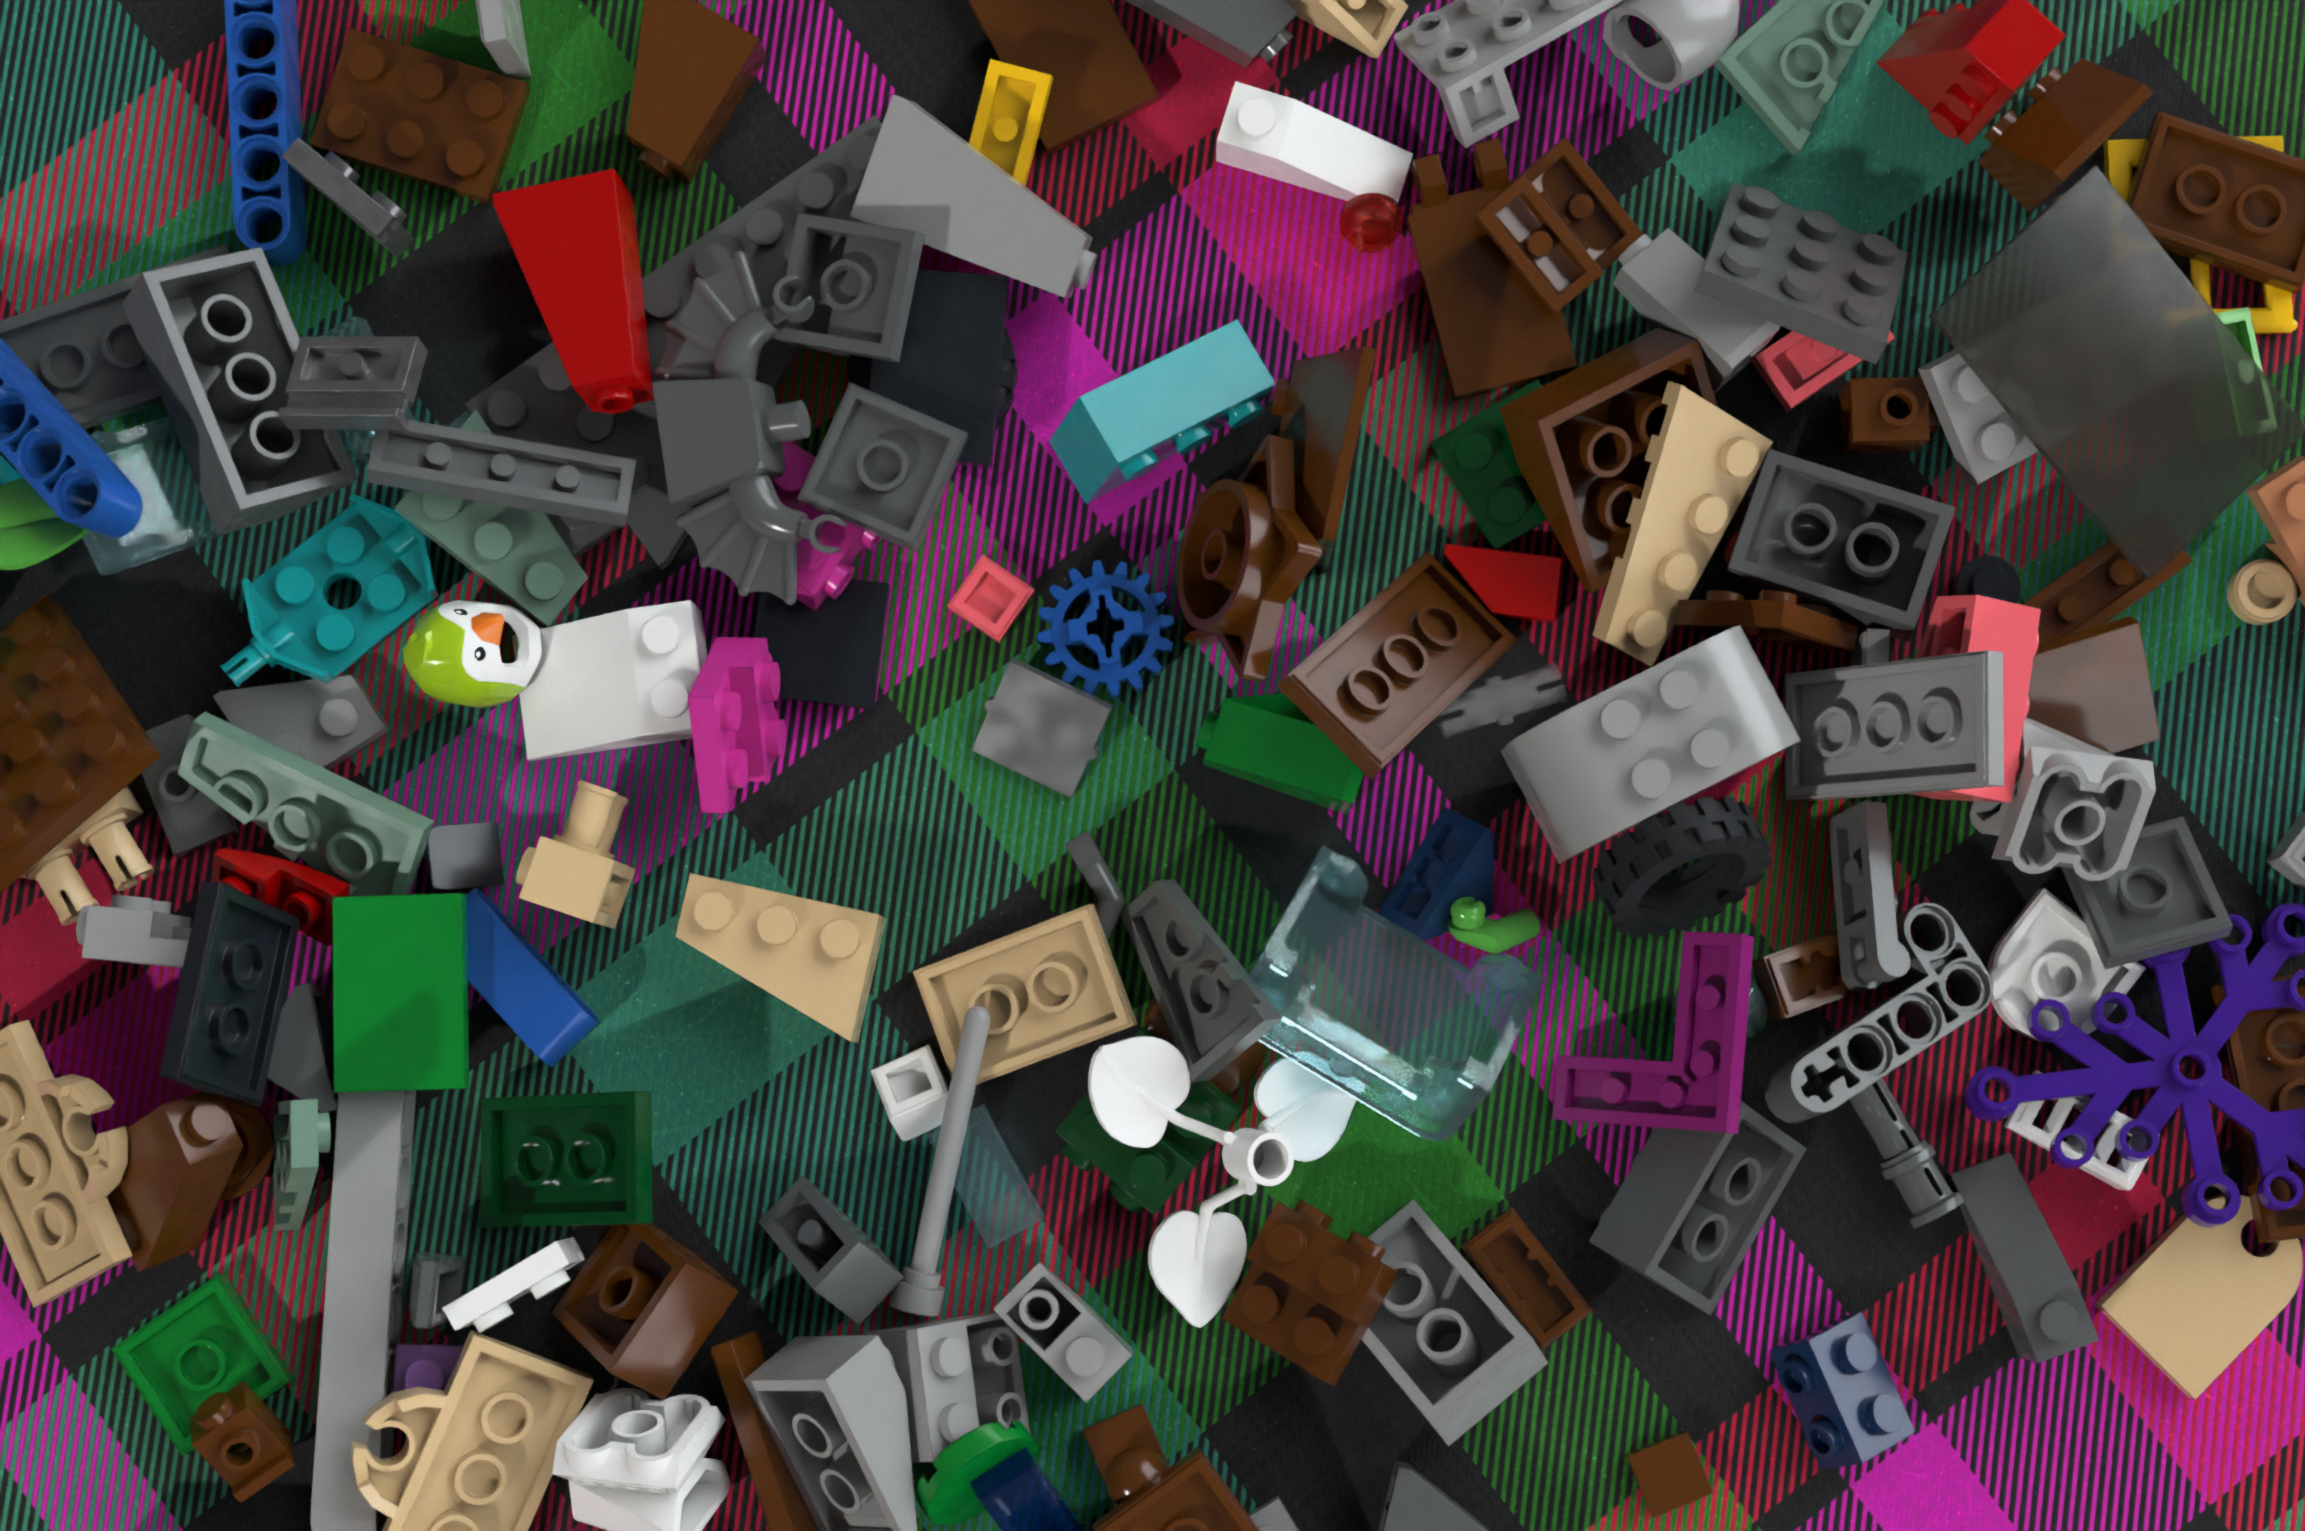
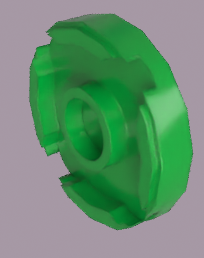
[916,1420,1039,1526]

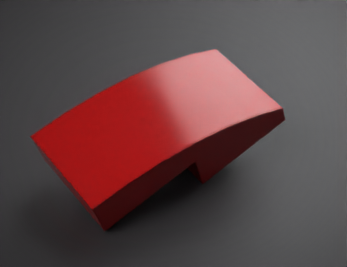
[211,848,350,946]

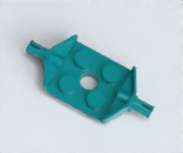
[220,494,438,687]

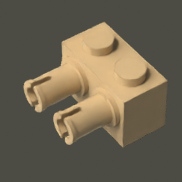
[516,780,636,929]
[19,786,155,926]

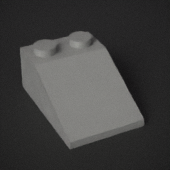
[1361,1199,1548,1447]
[744,1335,917,1531]

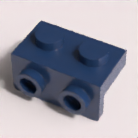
[1770,1312,1915,1470]

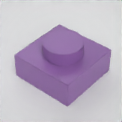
[393,1342,464,1392]

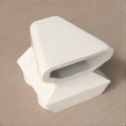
[552,1388,730,1531]

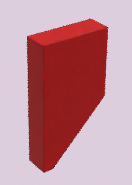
[1443,544,1562,623]

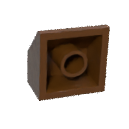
[1977,58,2153,214]
[551,1223,739,1400]

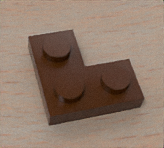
[1675,590,1858,652]

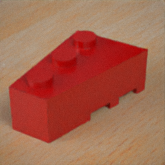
[1876,0,2066,146]

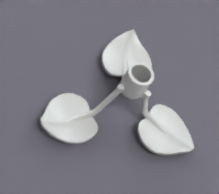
[1088,1036,1368,1328]

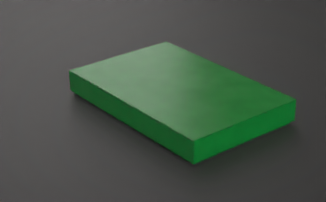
[333,893,469,1093]

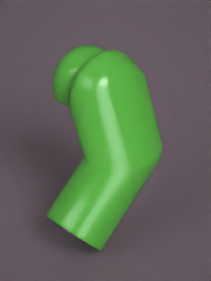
[1447,897,1540,954]

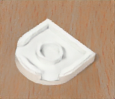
[1987,888,2146,1043]

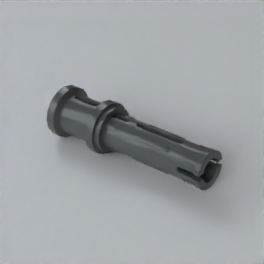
[1847,1044,1964,1229]

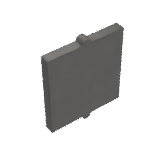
[972,658,1114,798]

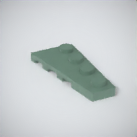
[177,711,434,896]

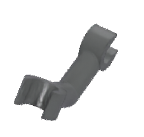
[1065,832,1125,942]

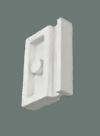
[442,1237,586,1333]

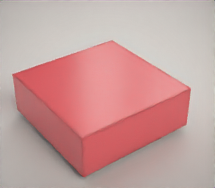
[947,555,1036,644]

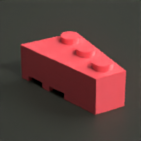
[1909,595,2041,803]

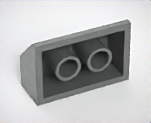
[1589,1101,1807,1316]

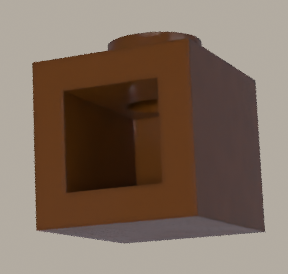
[1839,377,1939,453]

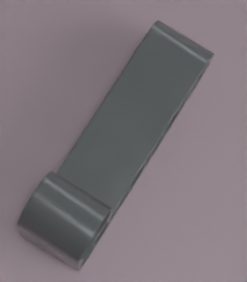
[1765,902,1993,1123]

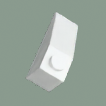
[1216,81,1413,215]

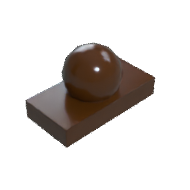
[1083,1403,1170,1507]

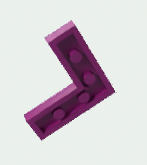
[1552,931,1754,1134]

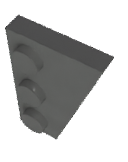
[1121,879,1283,1082]

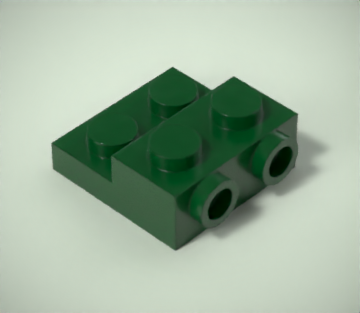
[1055,1026,1243,1215]

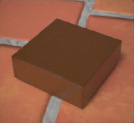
[1625,1429,1713,1518]

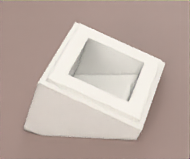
[871,1044,949,1141]

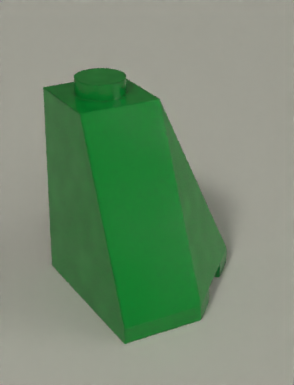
[1196,693,1364,815]

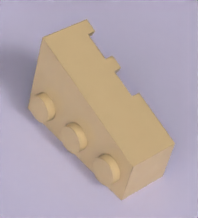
[675,873,886,1043]

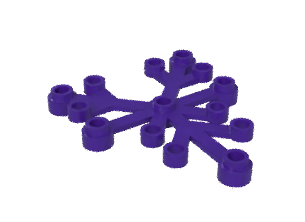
[1964,903,2305,1228]

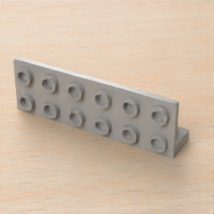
[1394,0,1624,148]

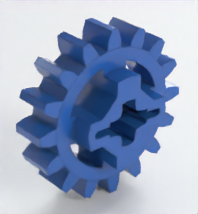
[1037,560,1175,700]

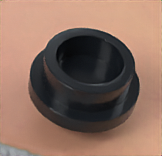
[1955,556,2021,603]

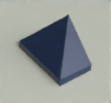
[1377,807,1494,941]

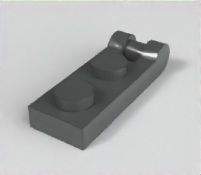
[1828,800,1911,993]

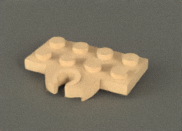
[0,1020,133,1308]
[350,1330,594,1531]

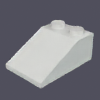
[512,600,707,761]

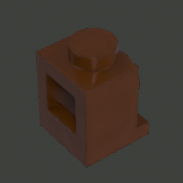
[190,1381,295,1503]

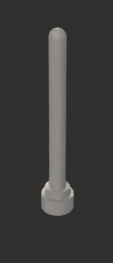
[889,1006,991,1316]

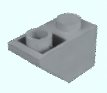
[993,1262,1134,1403]

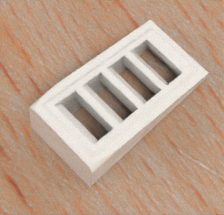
[2004,1070,2160,1191]

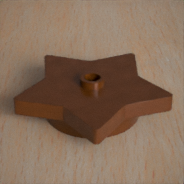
[1177,434,1322,682]

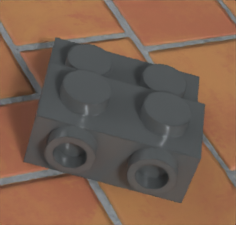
[773,213,925,362]

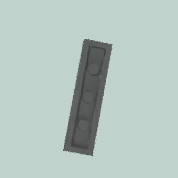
[367,420,636,527]

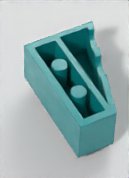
[1049,319,1276,505]

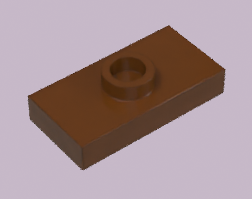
[1752,930,1883,1023]
[1460,1207,1593,1351]

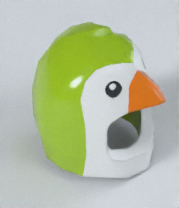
[402,600,542,708]

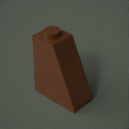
[627,0,767,183]
[107,1091,243,1273]

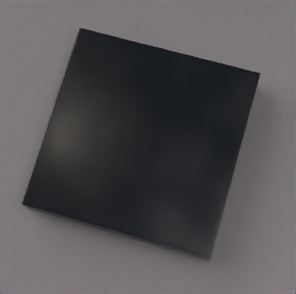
[754,579,891,711]

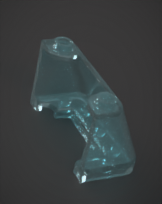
[1247,845,1544,1141]

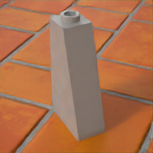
[850,94,1097,298]

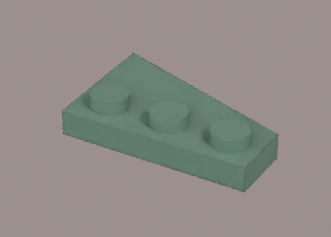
[1713,0,1884,156]
[395,410,588,628]
[272,1099,331,1231]

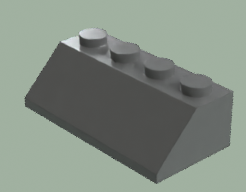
[122,247,358,536]

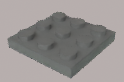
[1694,182,1908,364]

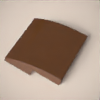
[1474,137,1644,314]

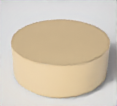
[2227,559,2297,625]

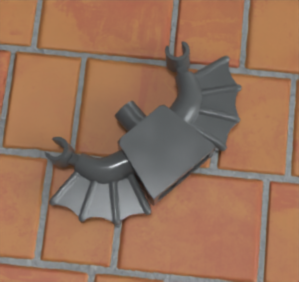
[652,250,848,605]

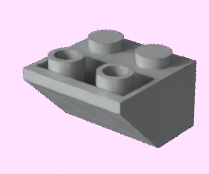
[866,1312,1030,1463]

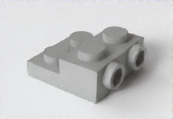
[76,895,191,968]

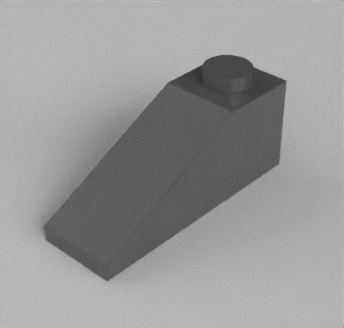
[1948,1152,2099,1363]

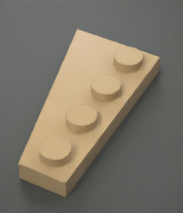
[1592,381,1773,667]

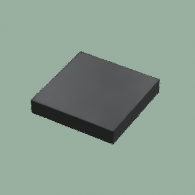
[797,383,969,553]
[2061,816,2233,970]

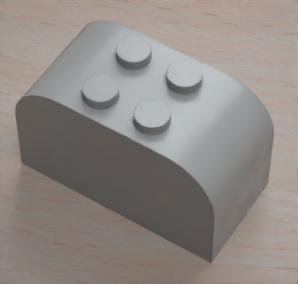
[1501,625,1801,864]

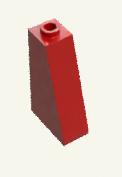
[493,169,654,414]

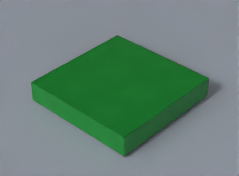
[111,1273,295,1456]

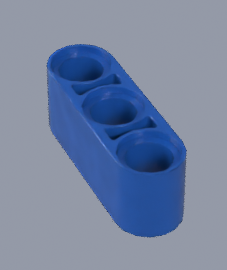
[467,888,600,1067]

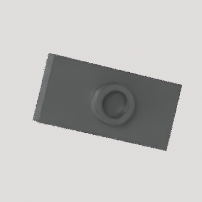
[142,714,239,857]

